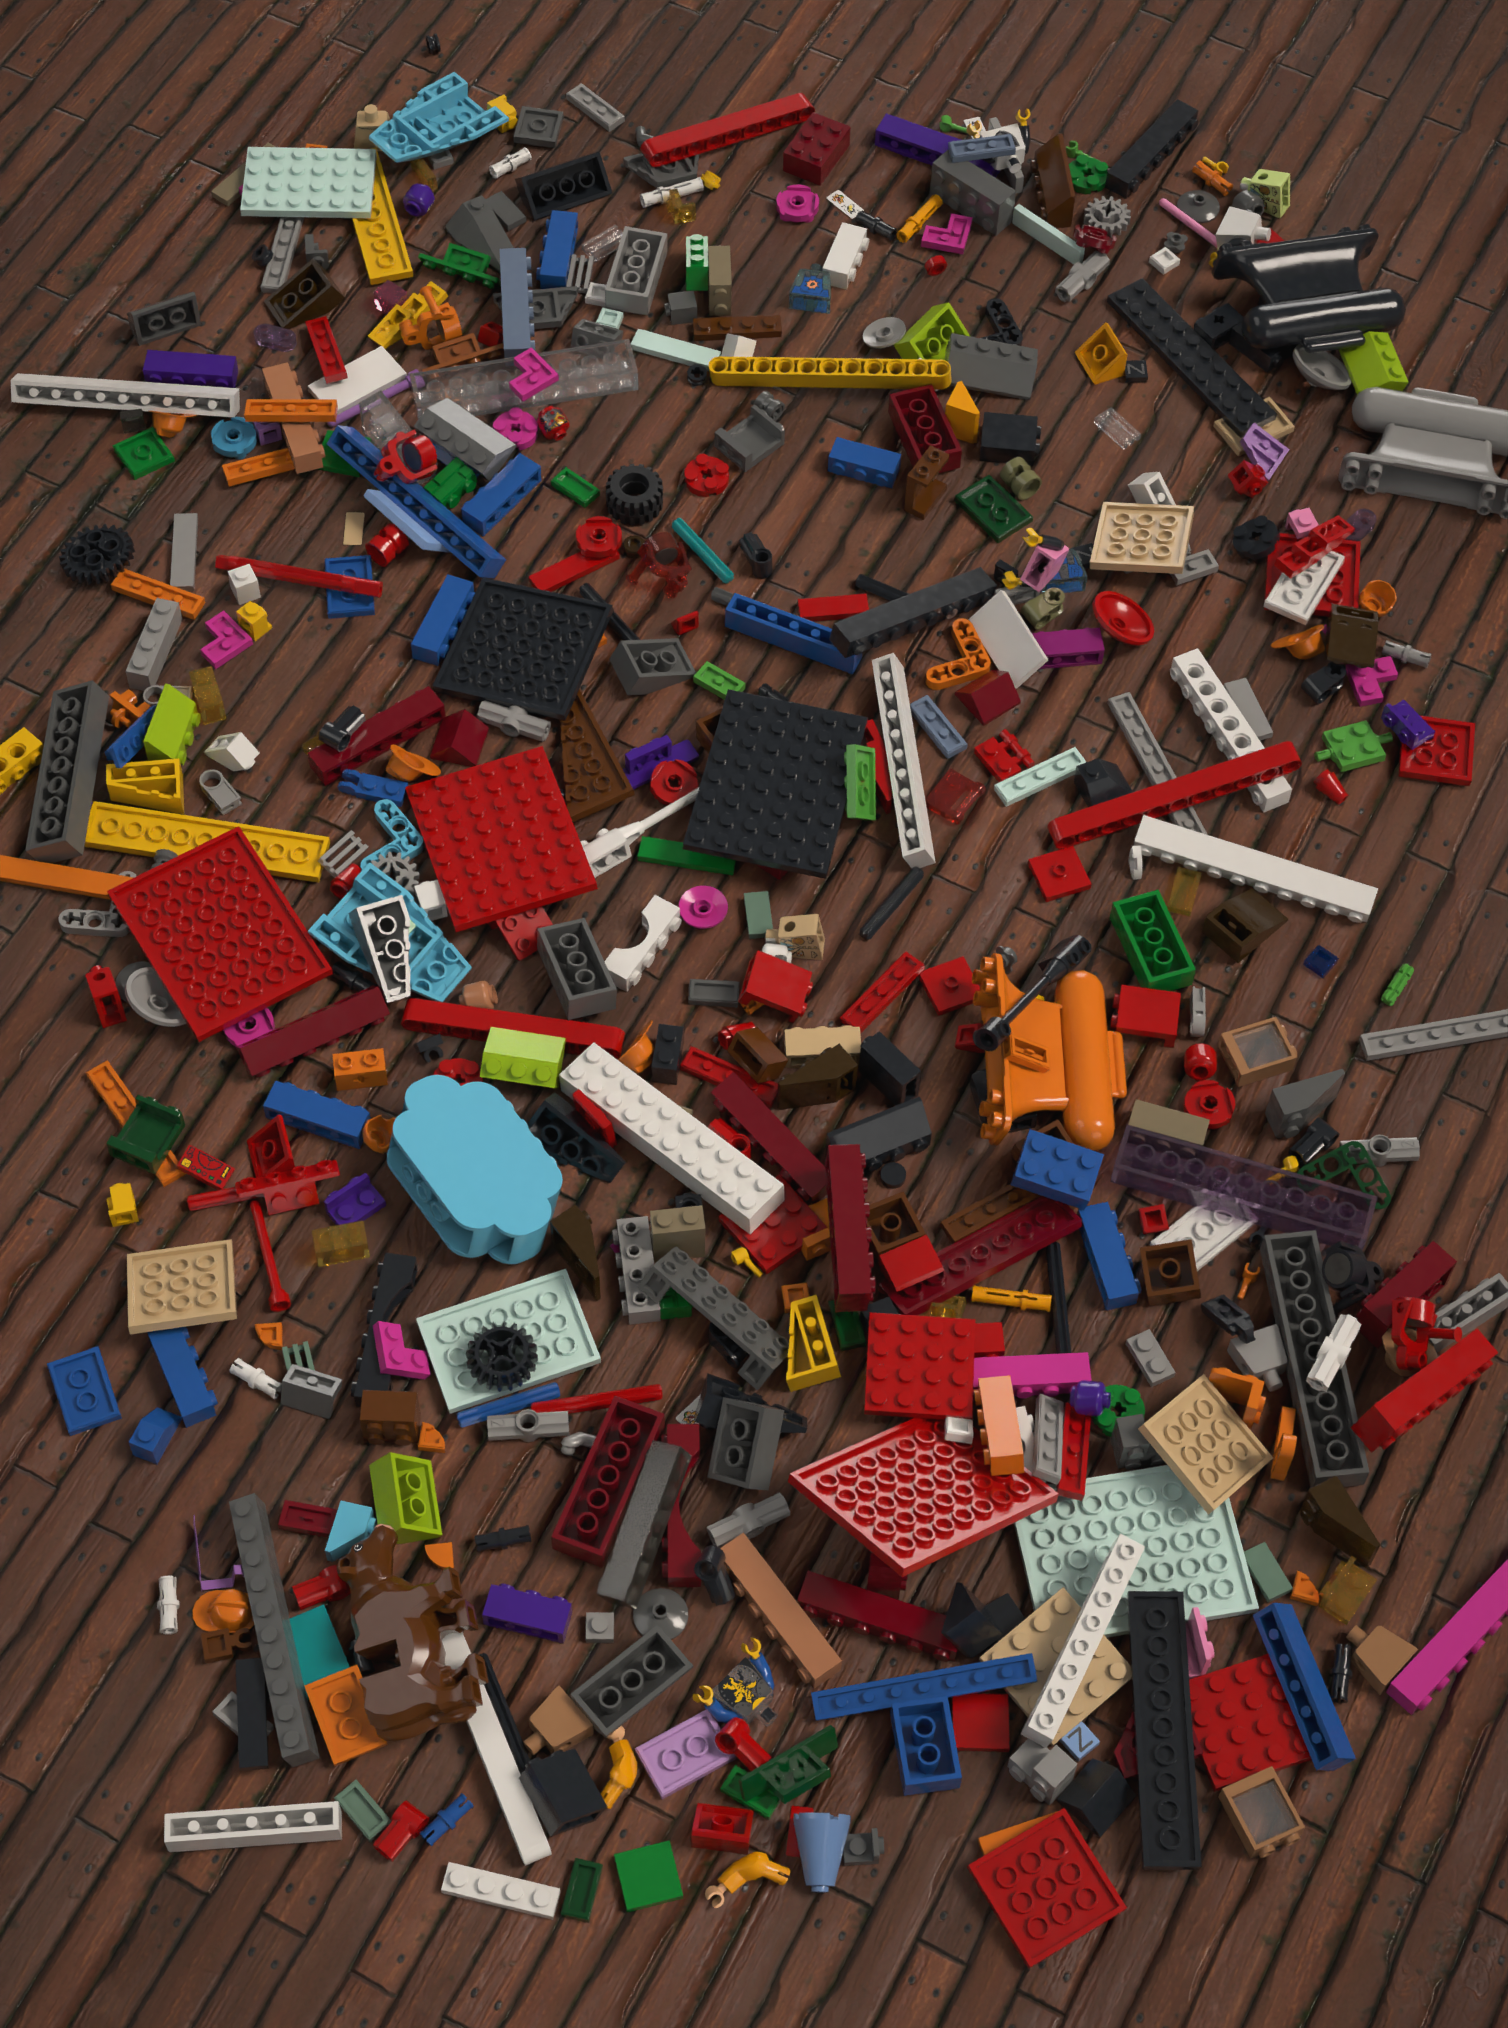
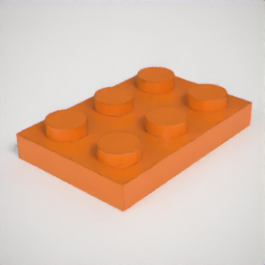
[305,1665,388,1767]

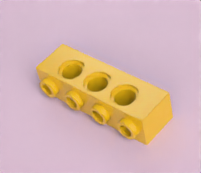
[0,727,44,794]

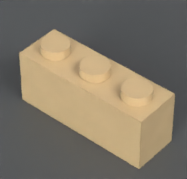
[784,1025,861,1068]

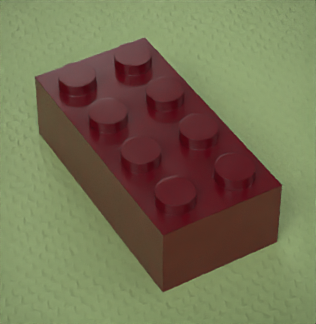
[888,384,962,473]
[1356,1241,1457,1349]

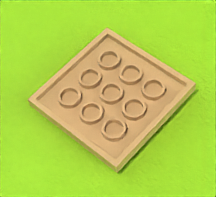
[1090,502,1194,574]
[127,1239,237,1335]
[1138,1374,1273,1515]
[979,1587,1132,1746]

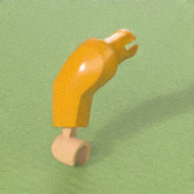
[600,1726,637,1809]
[705,1852,790,1908]

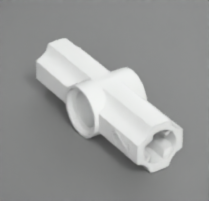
[1306,1314,1361,1392]

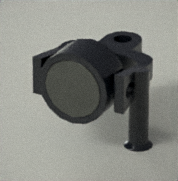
[1322,1241,1384,1317]

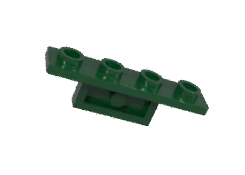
[739,1725,838,1804]

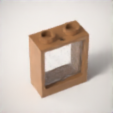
[1218,1017,1298,1087]
[1218,1766,1305,1858]

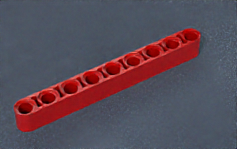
[640,93,815,167]
[401,998,625,1059]

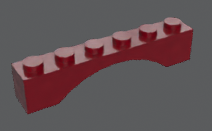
[662,1424,701,1587]

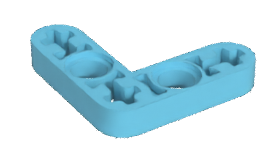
[361,799,424,871]

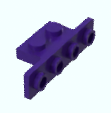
[623,735,699,789]

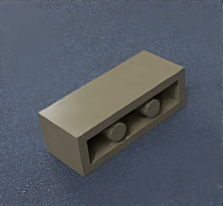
[1125,1099,1210,1157]

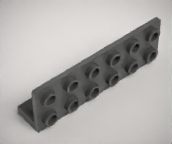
[637,1247,789,1390]

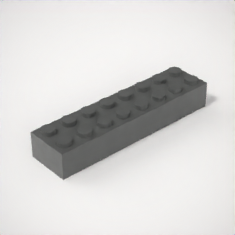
[25,680,109,863]

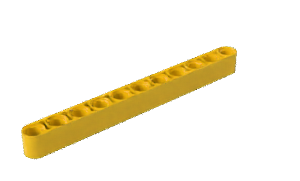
[709,356,952,389]

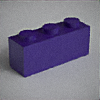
[482,1584,572,1644]

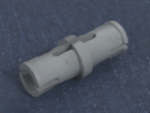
[1382,640,1432,668]

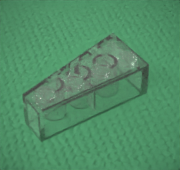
[359,391,438,485]

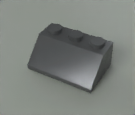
[127,292,201,346]
[707,1397,785,1490]

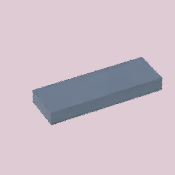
[948,134,1016,163]
[910,695,967,759]

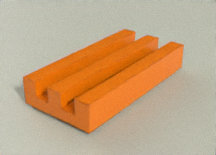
[1004,1033,1050,1073]

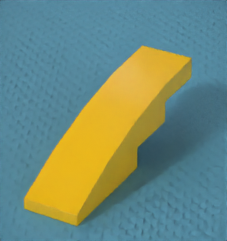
[368,281,449,349]

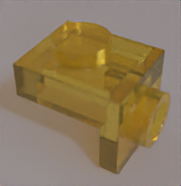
[666,189,696,224]
[930,1296,966,1318]

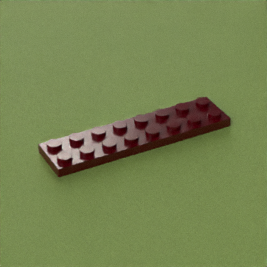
[878,1196,1083,1316]

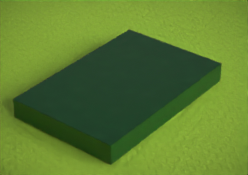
[954,475,1033,543]

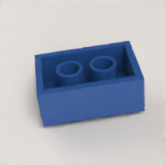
[1010,1129,1104,1210]
[890,1696,962,1796]

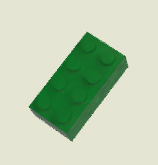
[1110,889,1196,991]

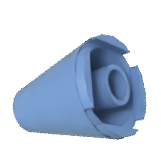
[793,1813,851,1893]

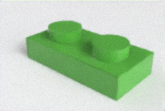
[693,661,745,700]

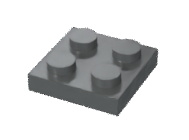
[514,106,564,148]

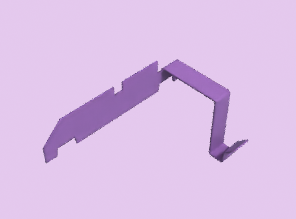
[193,1515,244,1592]

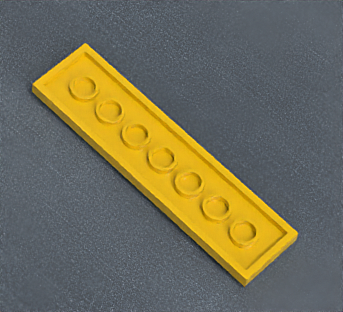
[352,148,413,285]

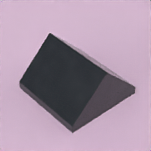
[941,1582,1003,1658]
[1056,1758,1136,1838]

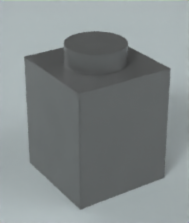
[664,291,697,325]

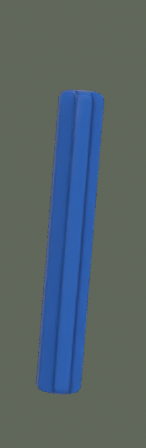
[457,1382,560,1427]

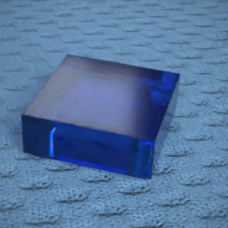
[1303,945,1339,978]

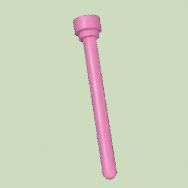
[1159,198,1217,248]

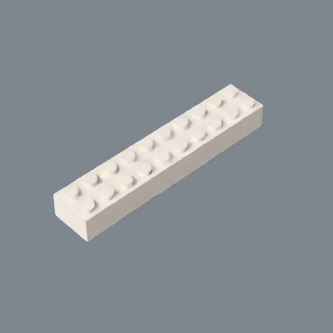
[559,1042,785,1234]

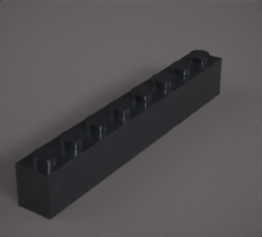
[829,567,997,658]

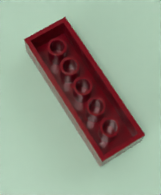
[825,1144,875,1312]
[551,1396,665,1568]

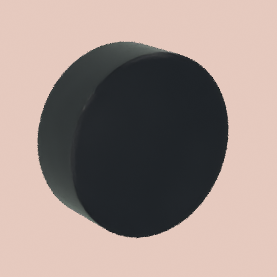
[880,1162,906,1189]

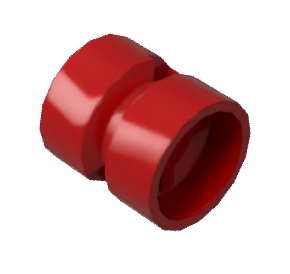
[365,523,409,567]

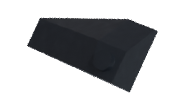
[695,1373,807,1433]

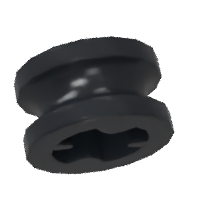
[425,33,441,54]
[252,244,273,267]
[687,364,707,386]

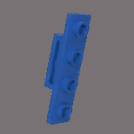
[105,705,157,768]

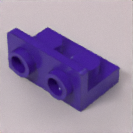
[1381,700,1435,750]
[324,1173,386,1234]

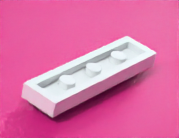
[441,1862,561,1920]

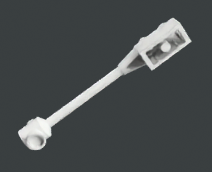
[581,788,699,878]

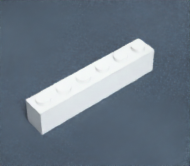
[164,1801,342,1852]

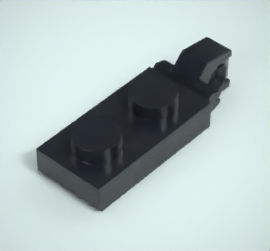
[1201,1294,1256,1344]

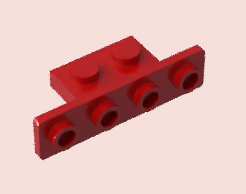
[235,1160,340,1215]

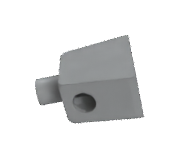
[1227,1324,1288,1392]

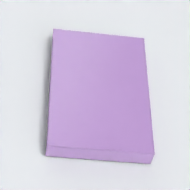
[635,1710,736,1800]

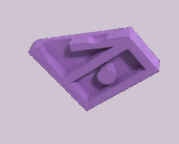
[1240,423,1290,481]

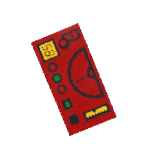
[176,1144,235,1190]

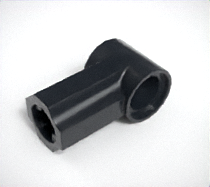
[739,532,772,579]
[319,705,366,752]
[1289,1117,1340,1166]
[694,1546,736,1606]

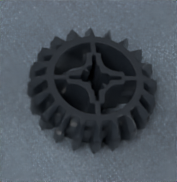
[466,1321,538,1392]

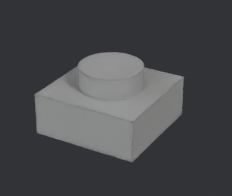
[586,1612,614,1643]

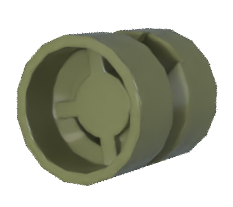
[1000,457,1042,500]

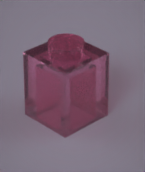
[374,280,409,315]

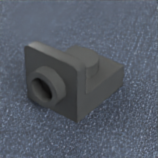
[305,234,329,268]
[843,1828,884,1866]

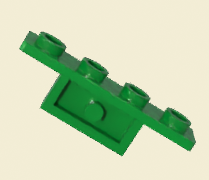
[418,243,501,289]

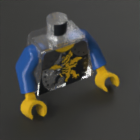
[693,1637,778,1727]

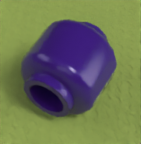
[403,183,435,216]
[1070,1380,1111,1417]

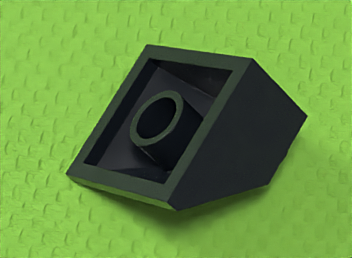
[1074,758,1133,807]

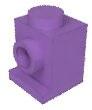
[252,422,282,446]

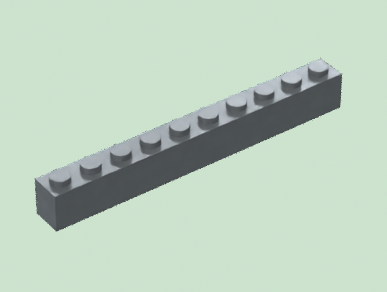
[229,1493,320,1767]

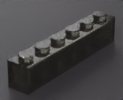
[596,1440,692,1609]

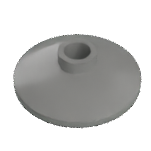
[863,317,906,348]

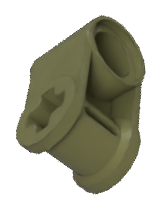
[1020,587,1065,630]

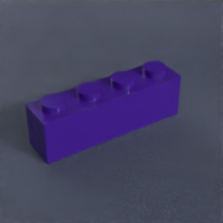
[143,350,238,388]

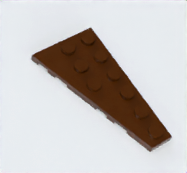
[560,689,635,822]

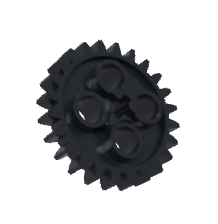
[59,524,135,585]

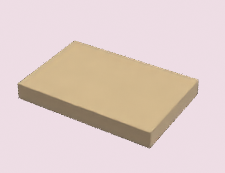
[1214,397,1295,457]

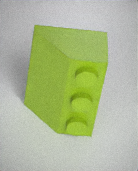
[894,302,971,360]
[1339,331,1409,395]
[143,684,201,765]
[480,1027,566,1088]
[369,1452,442,1544]

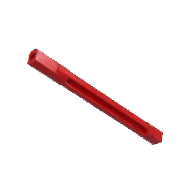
[215,555,383,598]

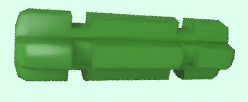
[1381,964,1414,1006]

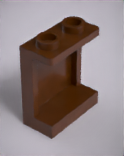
[904,445,949,520]

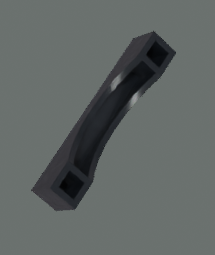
[351,1253,418,1407]

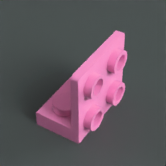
[1185,1607,1214,1679]

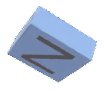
[1059,1721,1100,1762]

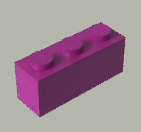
[1032,628,1104,669]

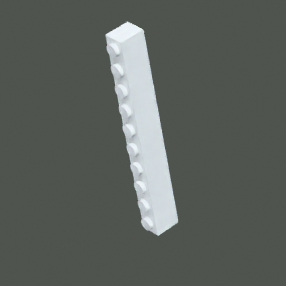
[11,373,240,417]
[872,653,936,868]
[1134,815,1378,923]

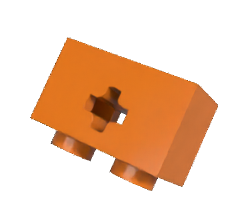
[332,1048,388,1091]

